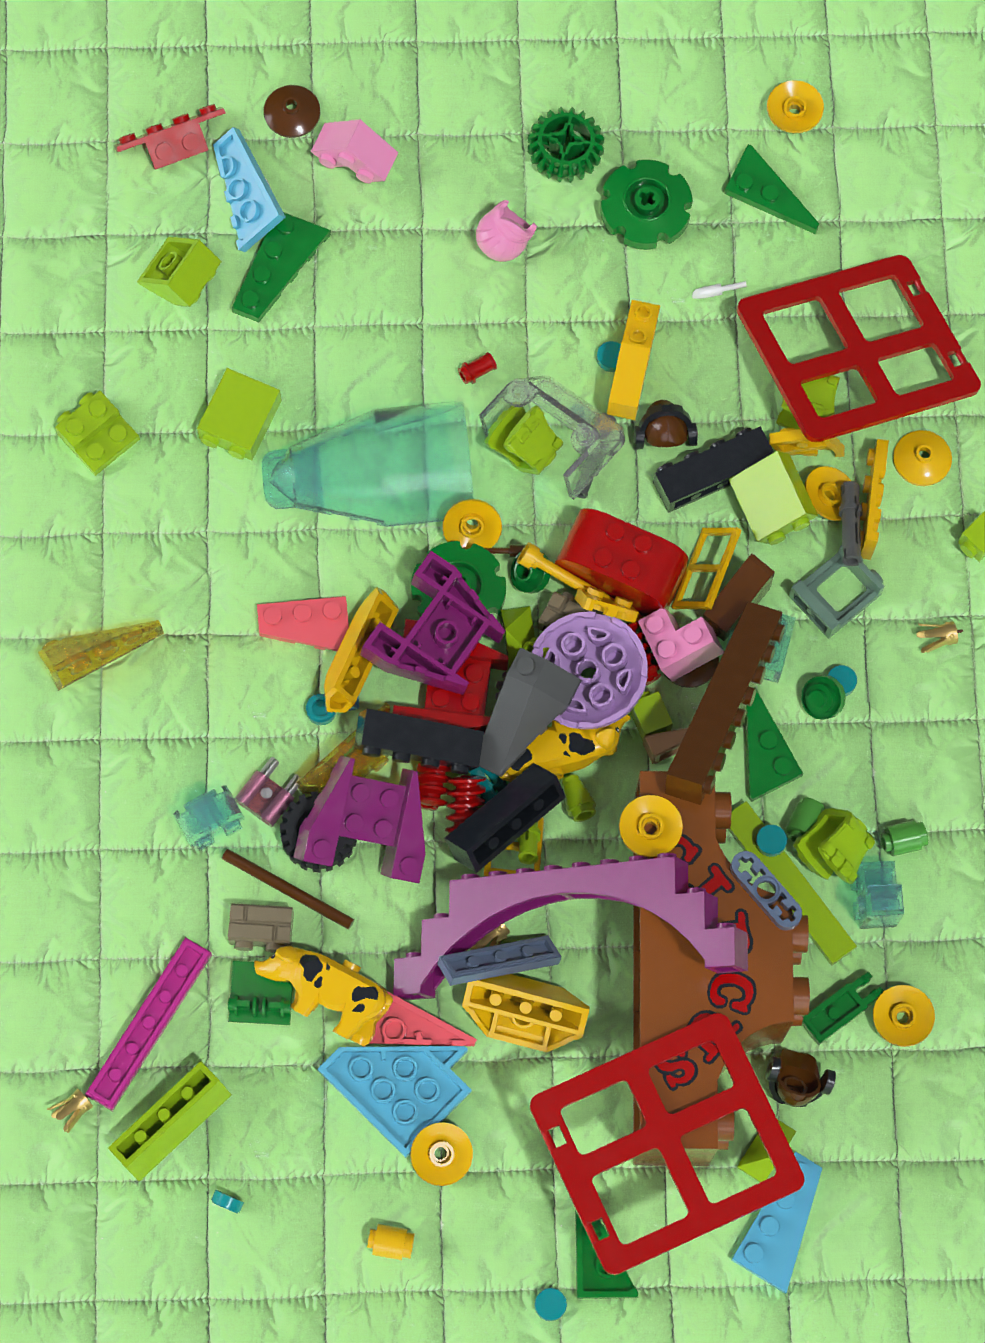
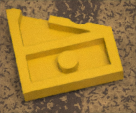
[769,428,845,457]
[574,586,639,623]

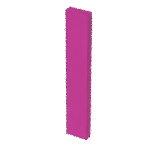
[85,937,212,1112]

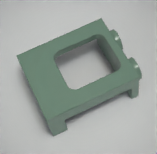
[789,545,885,639]

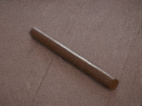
[222,849,355,930]

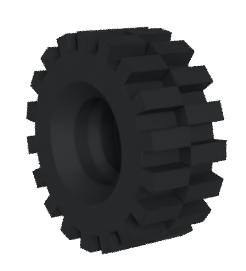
[280,791,357,873]

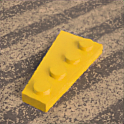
[860,439,889,560]

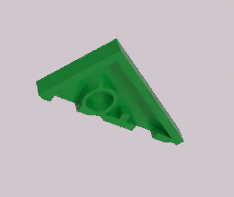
[724,144,819,234]
[746,689,803,802]
[575,1209,638,1299]

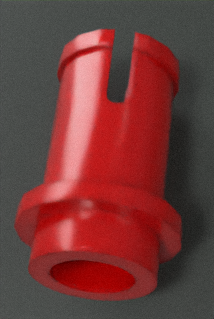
[458,352,497,384]

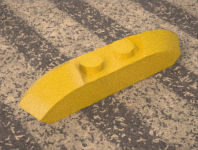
[324,587,399,713]

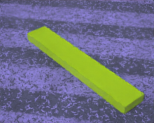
[728,801,857,966]

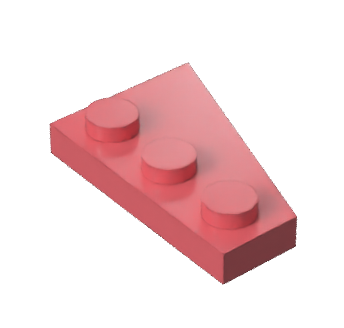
[257,596,349,651]

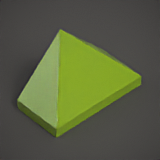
[501,606,535,668]
[737,1119,797,1182]

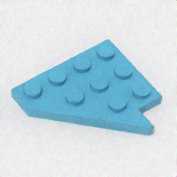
[317,1046,472,1158]

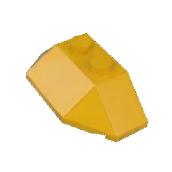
[462,974,590,1052]

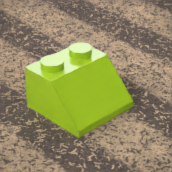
[137,237,222,307]

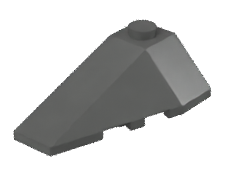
[479,648,582,777]

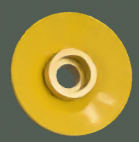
[767,80,824,133]
[893,430,952,486]
[804,466,851,521]
[443,499,502,549]
[619,795,683,858]
[873,985,935,1047]
[410,1122,473,1186]

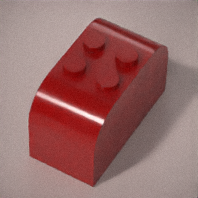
[555,508,688,617]

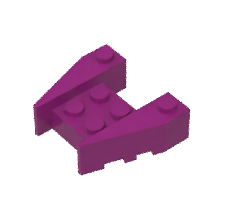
[360,551,505,695]
[294,756,426,884]

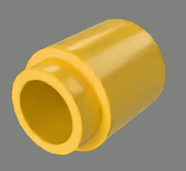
[367,1224,415,1260]

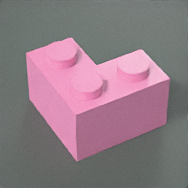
[311,119,399,183]
[638,608,724,682]

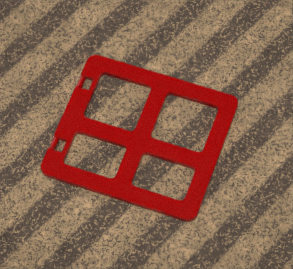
[736,255,981,442]
[530,1013,805,1275]

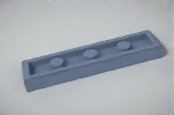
[437,935,562,986]

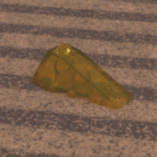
[38,620,164,691]

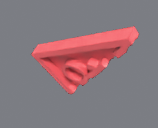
[369,991,477,1047]

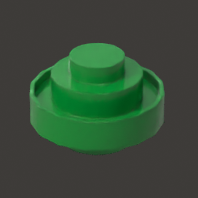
[511,552,551,593]
[801,675,846,720]

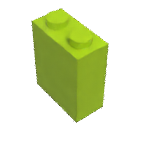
[197,368,282,460]
[729,451,818,545]

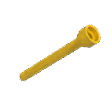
[517,542,644,622]

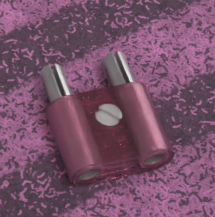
[234,757,303,827]

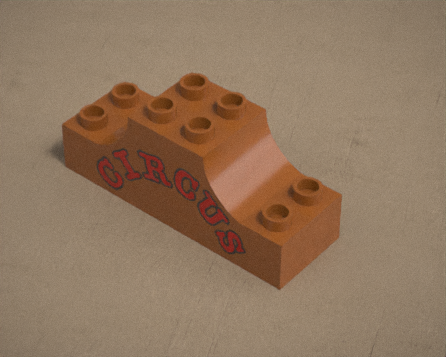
[633,771,810,1166]

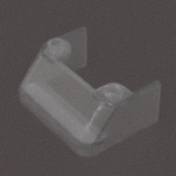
[479,375,625,500]

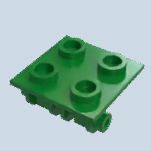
[228,961,293,1025]

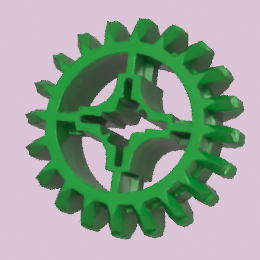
[528,107,604,183]

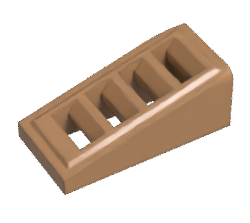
[643,728,688,764]

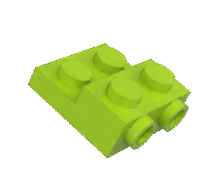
[55,391,140,476]

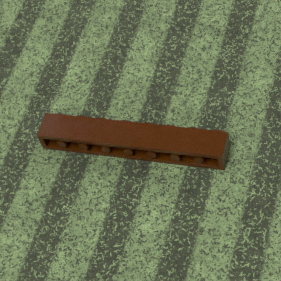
[665,602,785,805]

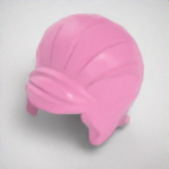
[476,200,537,262]

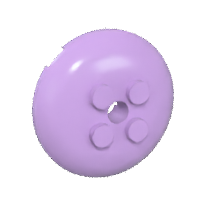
[532,611,648,729]

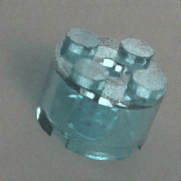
[173,785,244,851]

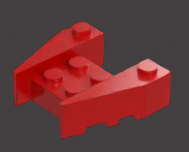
[393,619,508,734]

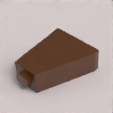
[703,553,775,641]

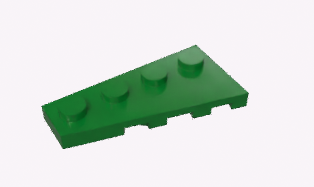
[232,212,331,323]

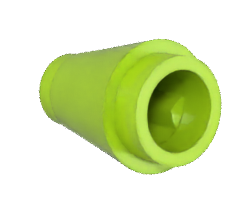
[562,775,596,822]

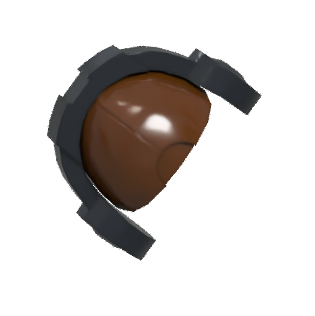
[634,400,698,450]
[766,1049,836,1107]

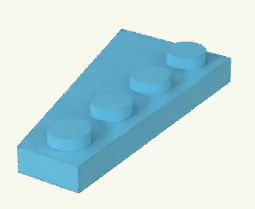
[213,127,285,252]
[731,1151,822,1294]

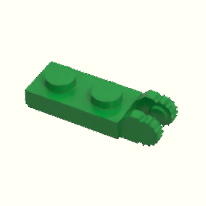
[802,971,884,1046]

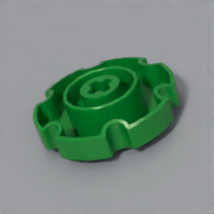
[600,160,693,250]
[411,541,506,617]

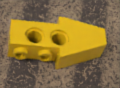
[607,300,660,420]

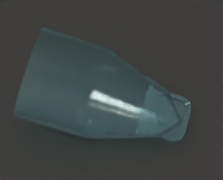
[262,401,473,527]

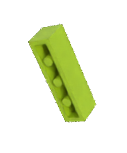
[108,1061,232,1182]

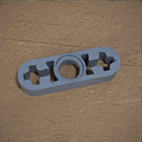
[730,851,802,930]

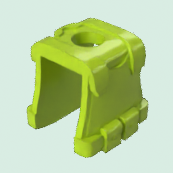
[776,375,840,429]
[484,403,563,475]
[793,808,875,884]

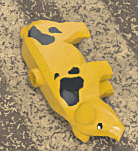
[499,714,631,782]
[254,946,393,1047]

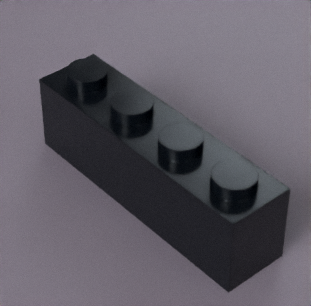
[653,426,774,513]
[354,708,484,774]
[444,763,566,873]

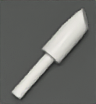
[692,281,747,299]

